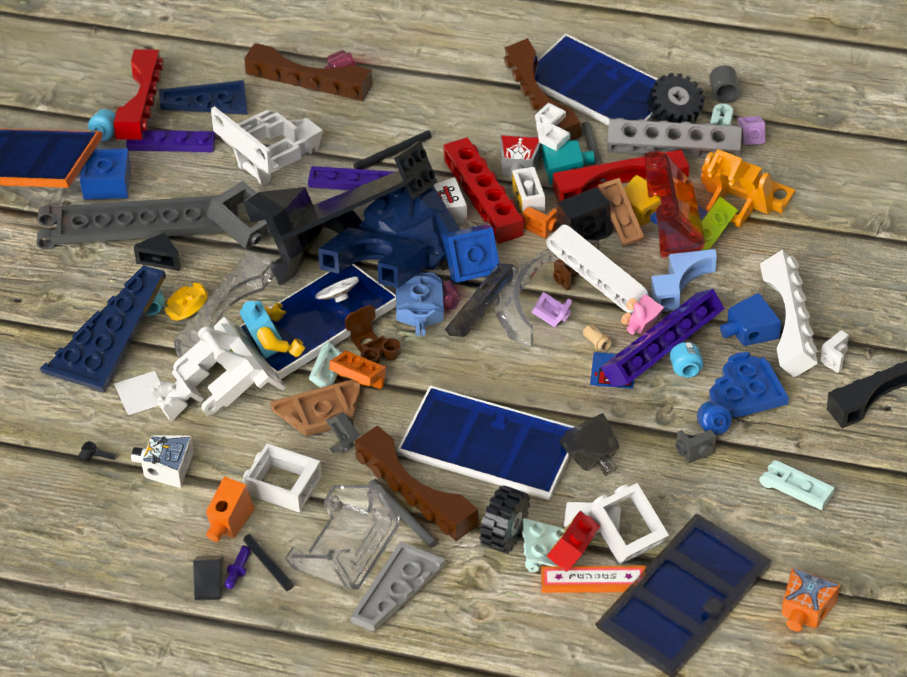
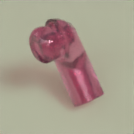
[442,280,461,310]

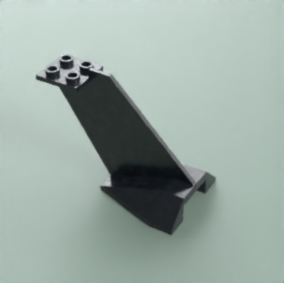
[243,141,438,286]

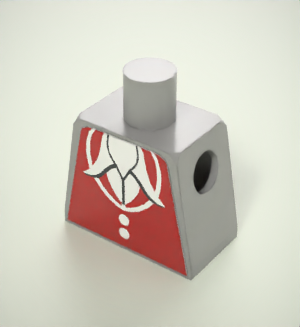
[500,135,542,180]

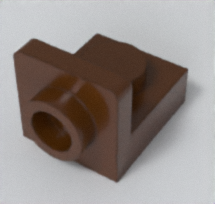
[553,259,579,291]

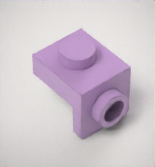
[531,292,572,327]

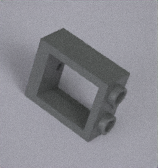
[207,181,272,249]

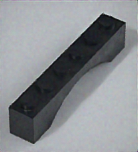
[826,361,907,428]

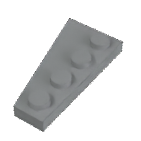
[351,542,446,632]

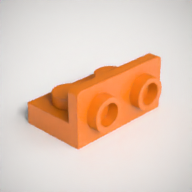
[329,351,386,389]

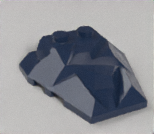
[358,186,460,270]

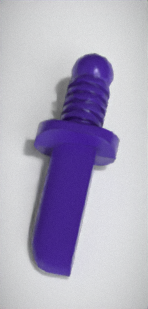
[225,545,250,589]

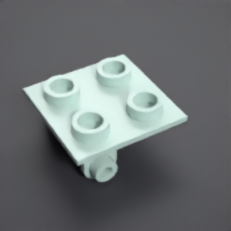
[522,518,565,572]

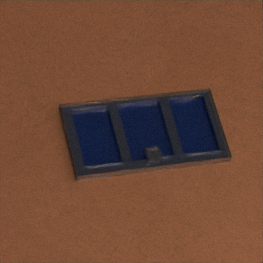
[595,514,772,677]

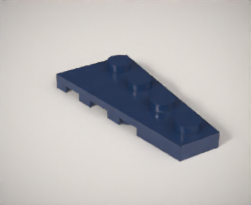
[159,80,248,114]

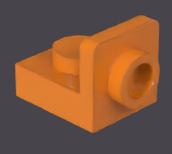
[523,206,557,239]

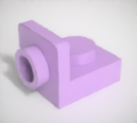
[738,116,765,145]

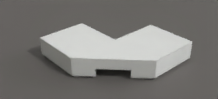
[535,103,570,151]

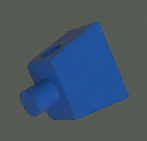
[720,293,781,346]

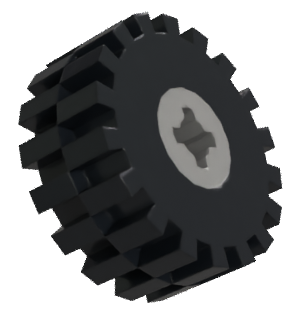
[647,73,705,124]
[479,485,530,554]

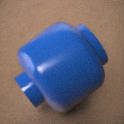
[697,401,732,435]

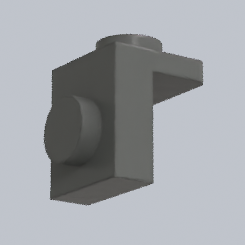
[326,412,360,453]
[675,430,716,463]

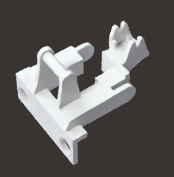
[211,107,323,186]
[150,317,286,421]

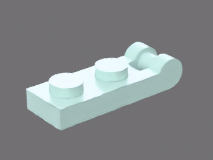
[759,460,835,510]

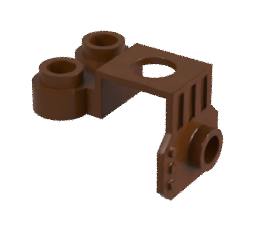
[345,305,401,364]

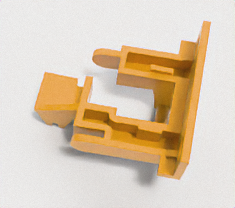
[701,149,795,228]

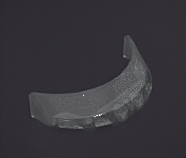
[495,240,599,347]

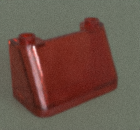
[644,151,705,258]

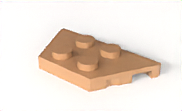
[270,379,361,437]

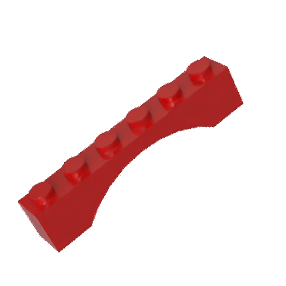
[114,49,164,140]
[553,150,689,202]

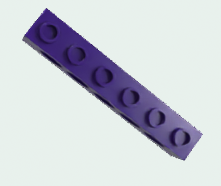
[601,289,725,387]

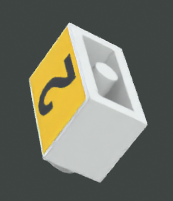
[512,167,545,215]

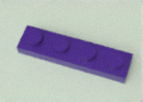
[126,130,216,152]
[308,166,394,190]

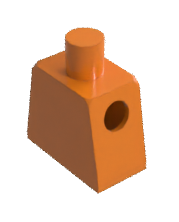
[206,476,254,542]

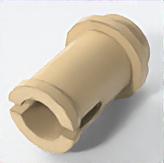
[583,324,612,352]

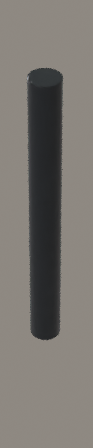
[353,130,432,169]

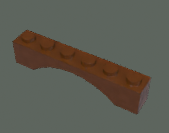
[503,38,582,140]
[244,43,372,101]
[355,425,479,541]

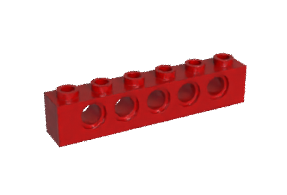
[443,137,525,244]

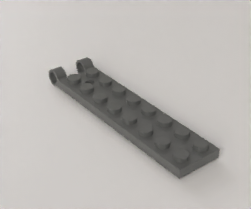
[36,195,238,250]

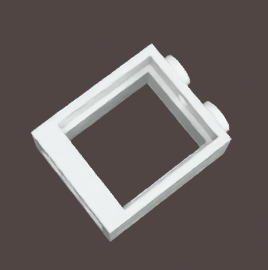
[243,444,322,513]
[589,483,669,565]

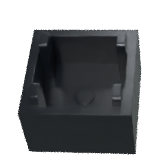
[557,187,611,244]

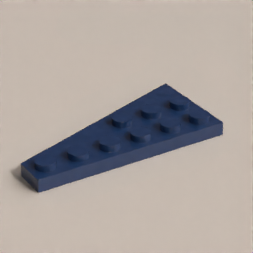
[40,265,166,392]

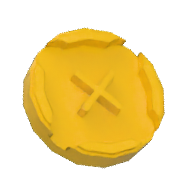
[164,283,208,321]

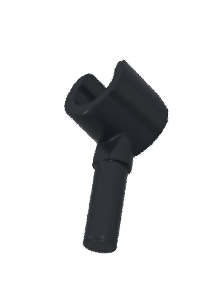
[79,441,116,460]

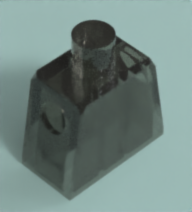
[559,413,620,476]

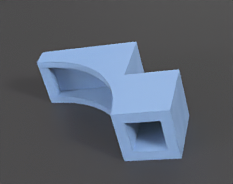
[651,249,717,312]

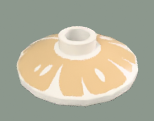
[315,277,359,302]

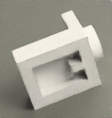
[820,330,849,373]

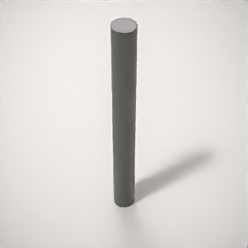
[582,121,607,182]
[369,479,438,548]

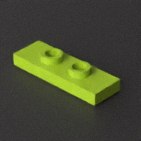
[682,196,738,252]

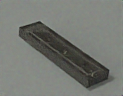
[444,263,518,337]

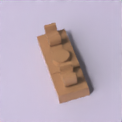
[598,178,644,247]

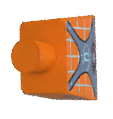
[782,567,840,631]

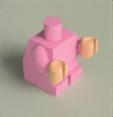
[621,294,664,334]

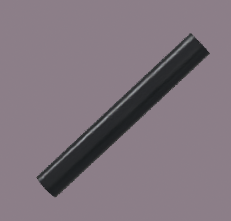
[243,534,294,591]

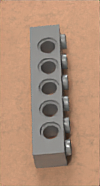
[607,118,742,159]

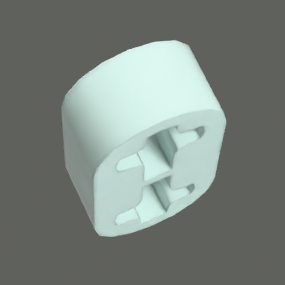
[710,104,733,126]

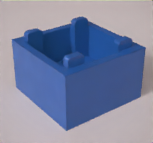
[80,149,131,200]
[442,224,501,283]

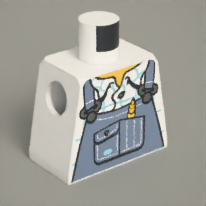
[131,435,194,488]

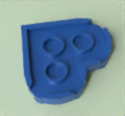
[709,352,789,417]

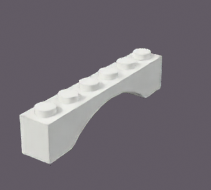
[760,250,818,378]

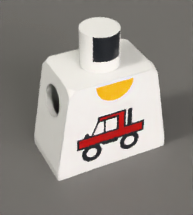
[433,177,467,223]

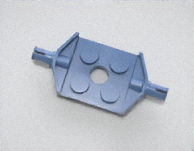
[395,271,444,336]

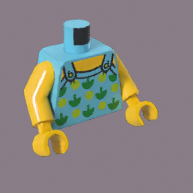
[239,301,306,359]

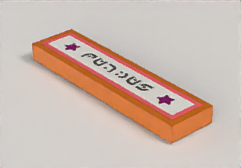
[541,566,646,593]

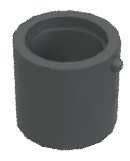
[709,65,741,103]

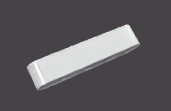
[546,224,648,313]

